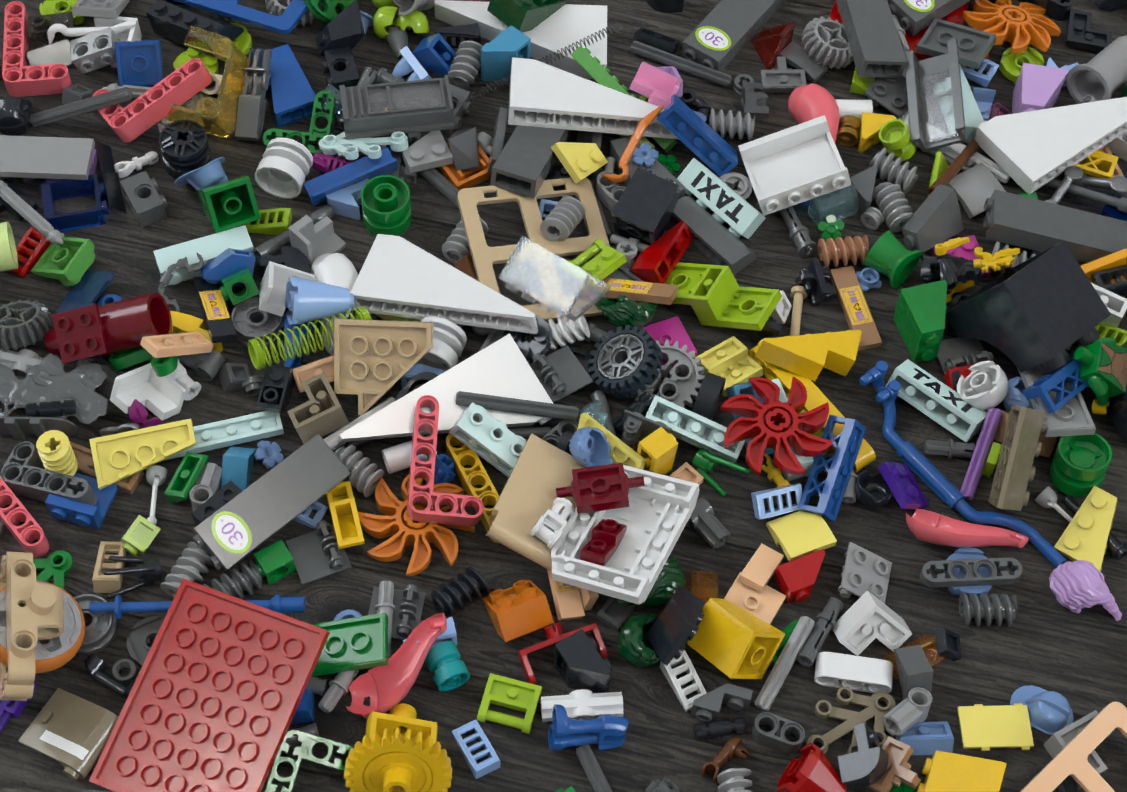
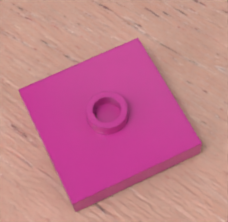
[643,316,698,366]

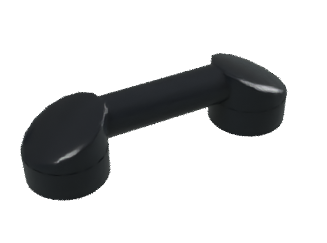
[84,654,136,700]

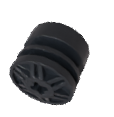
[159,120,212,180]

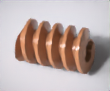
[817,235,869,267]

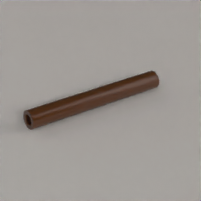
[928,139,980,195]

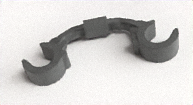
[158,253,204,312]

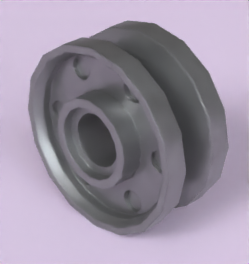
[231,296,284,349]
[73,594,118,654]

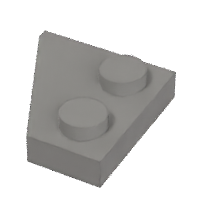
[402,130,453,173]

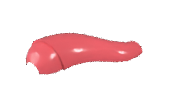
[788,83,840,143]
[906,509,1029,548]
[346,613,447,719]

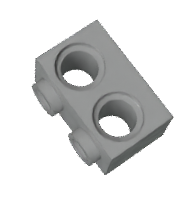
[70,27,120,74]

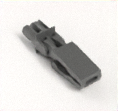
[235,48,272,142]

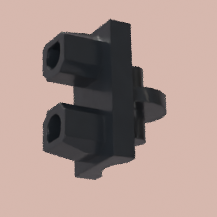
[795,258,836,307]

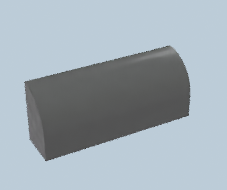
[668,196,756,275]

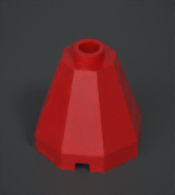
[777,743,847,792]

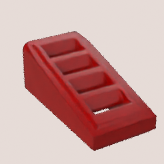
[9,226,51,278]

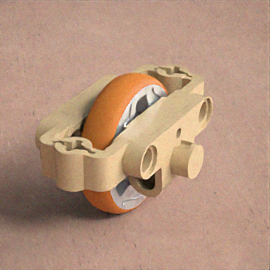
[0,551,85,701]

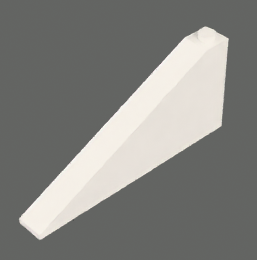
[434,0,607,79]
[508,57,678,139]
[974,97,1127,194]
[350,234,538,334]
[338,333,553,442]

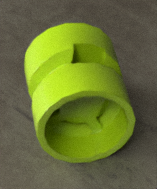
[879,119,917,162]

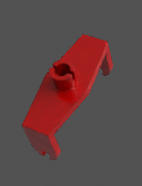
[517,622,608,685]

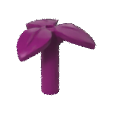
[129,399,164,429]

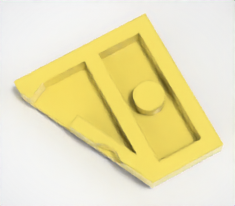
[551,142,608,184]

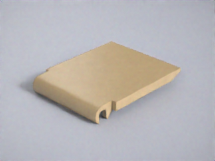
[486,433,585,571]

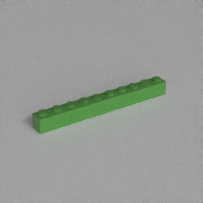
[571,45,677,152]

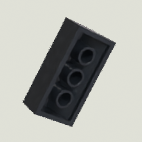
[146,0,244,58]

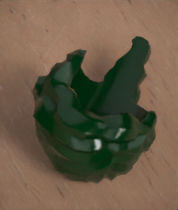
[584,286,658,329]
[614,557,686,609]
[617,614,660,667]

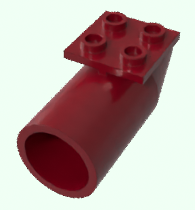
[45,292,172,363]

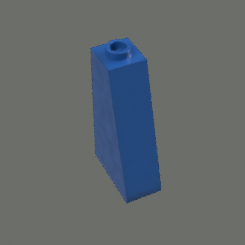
[270,44,319,128]

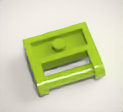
[563,238,627,287]
[477,673,542,734]

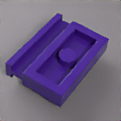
[878,462,930,510]

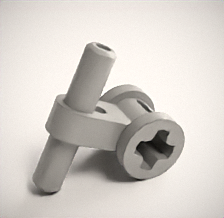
[610,234,650,272]

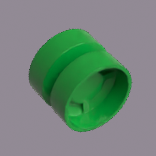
[361,175,412,236]
[1049,433,1112,497]

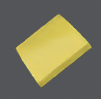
[695,336,764,397]
[766,510,837,562]

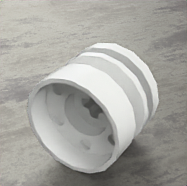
[255,138,313,199]
[417,316,467,371]

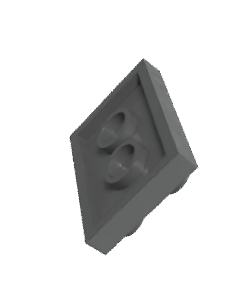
[917,18,996,69]

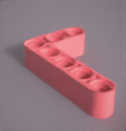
[2,1,72,97]
[93,58,212,142]
[407,395,484,526]
[0,477,49,558]

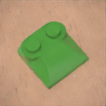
[31,237,95,286]

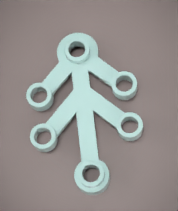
[319,131,409,160]

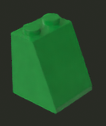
[197,176,261,233]
[893,280,947,363]

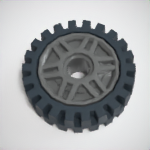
[588,325,662,398]

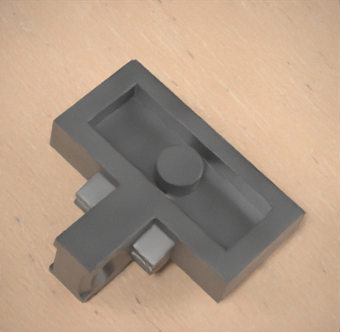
[760,56,806,93]

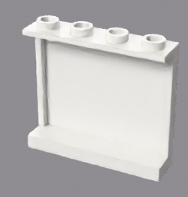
[738,115,851,216]

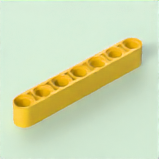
[749,345,876,473]

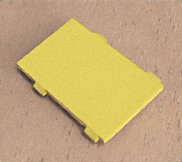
[957,703,1034,751]

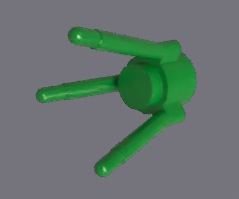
[692,448,750,497]

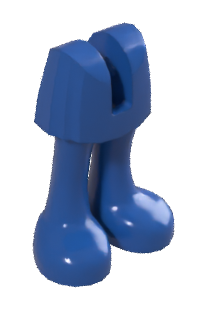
[548,704,629,751]

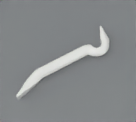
[47,19,137,45]

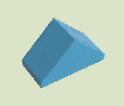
[221,446,256,491]

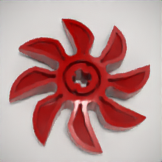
[721,377,833,476]

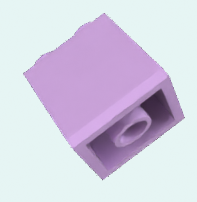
[1012,63,1068,114]

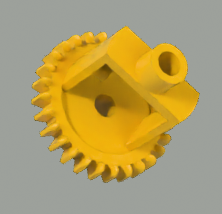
[344,703,452,792]

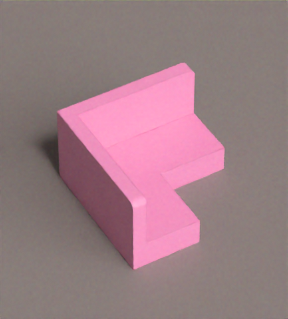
[629,62,682,109]

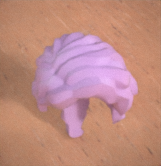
[1049,560,1122,621]

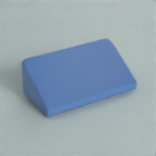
[896,721,954,755]

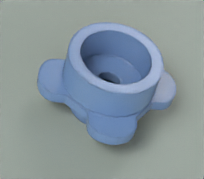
[856,268,882,291]

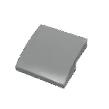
[947,163,1006,219]

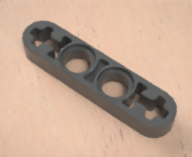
[920,558,1022,588]

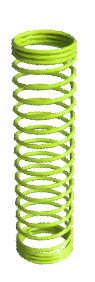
[248,306,372,370]

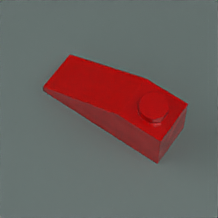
[631,221,693,284]

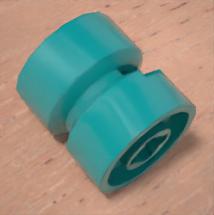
[424,641,470,692]

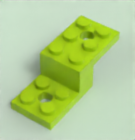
[664,262,782,331]

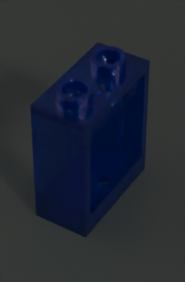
[41,174,109,232]

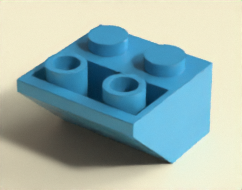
[481,25,531,81]

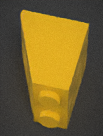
[687,598,785,679]
[916,750,1007,792]

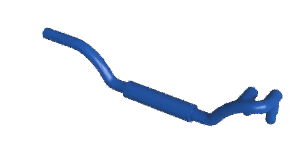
[859,361,1066,568]

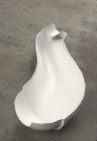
[310,253,358,355]

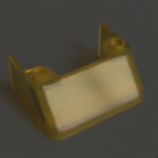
[165,26,248,138]

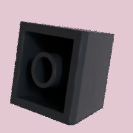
[611,167,680,245]

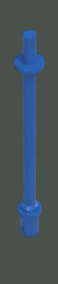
[89,594,306,619]

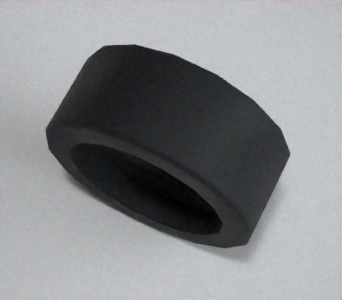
[693,372,726,420]

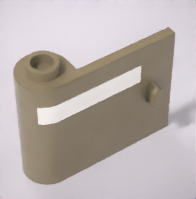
[18,688,118,781]

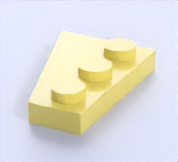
[577,412,646,470]
[1054,486,1118,572]

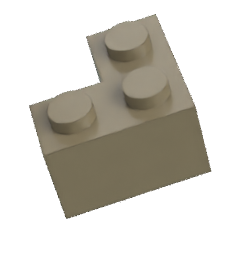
[287,372,349,444]

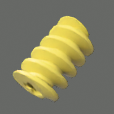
[36,430,78,476]

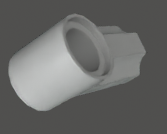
[189,462,222,512]
[882,687,932,736]

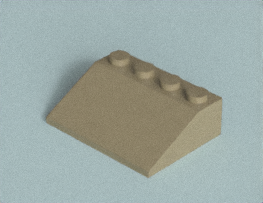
[988,405,1047,511]

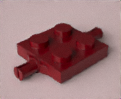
[556,462,645,514]

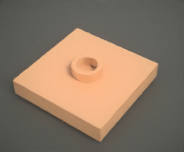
[724,572,786,625]

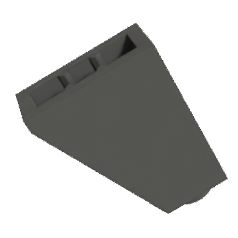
[902,184,964,253]

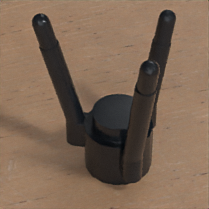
[103,556,161,599]

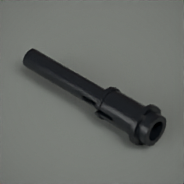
[1062,495,1127,560]

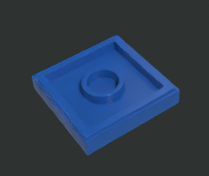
[114,39,164,87]

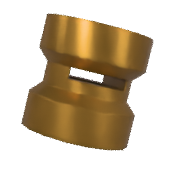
[836,115,861,147]

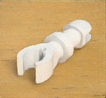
[114,151,159,178]

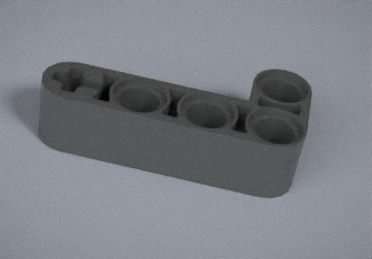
[0,441,97,506]

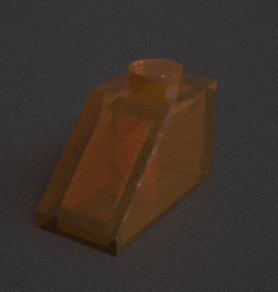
[690,570,718,612]

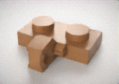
[867,736,921,792]

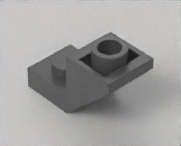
[690,683,753,722]

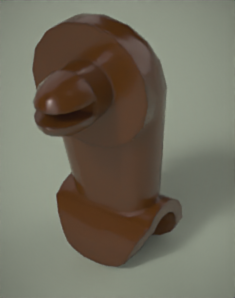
[701,737,749,783]

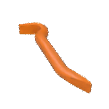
[603,105,664,183]

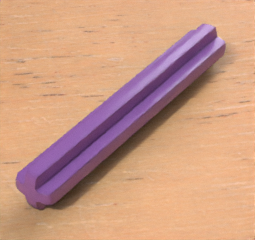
[960,407,1002,500]

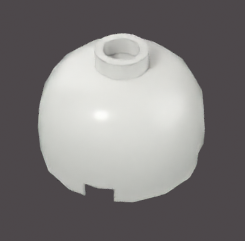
[957,361,1008,410]

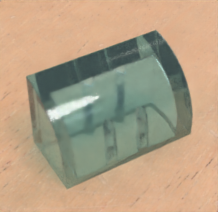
[807,179,859,227]

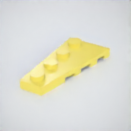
[89,419,197,490]

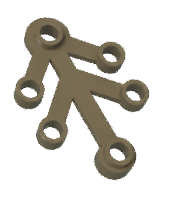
[806,687,896,755]

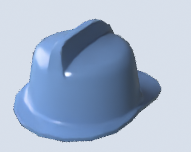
[174,157,228,190]
[1010,685,1074,736]

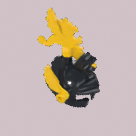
[920,237,1020,302]

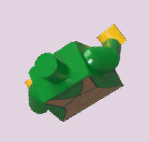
[1074,337,1127,415]

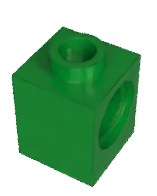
[220,268,260,306]
[254,539,296,585]

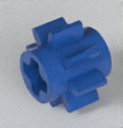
[427,454,456,485]

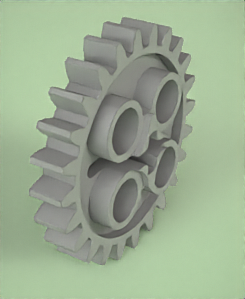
[630,339,705,411]

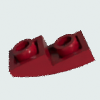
[580,519,627,566]

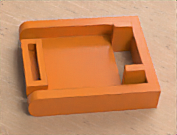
[438,142,491,190]

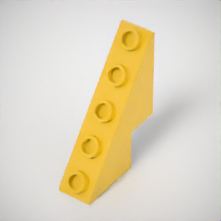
[755,330,862,381]

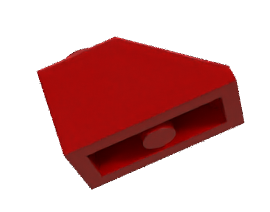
[774,549,825,604]

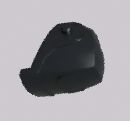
[0,98,32,136]

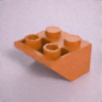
[482,580,554,642]

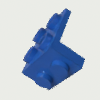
[45,473,118,530]

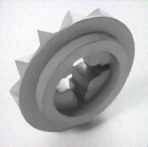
[719,172,752,199]

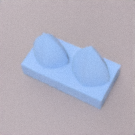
[392,46,432,81]

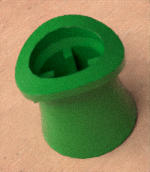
[863,230,924,291]

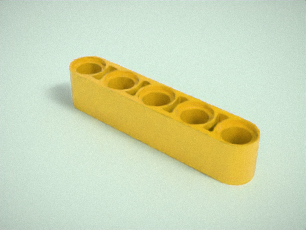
[446,433,499,543]

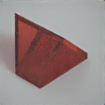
[752,22,795,70]

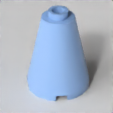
[286,276,354,325]

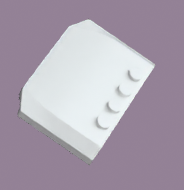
[551,465,699,604]

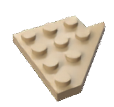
[334,319,434,416]

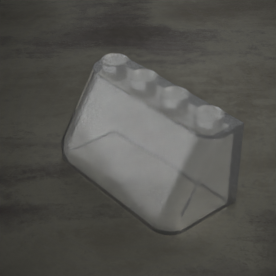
[499,236,611,323]

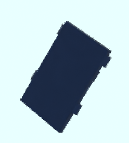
[54,270,114,314]

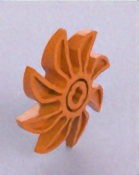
[962,0,1061,54]
[358,475,475,576]

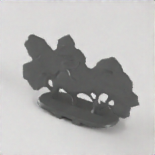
[0,353,108,441]

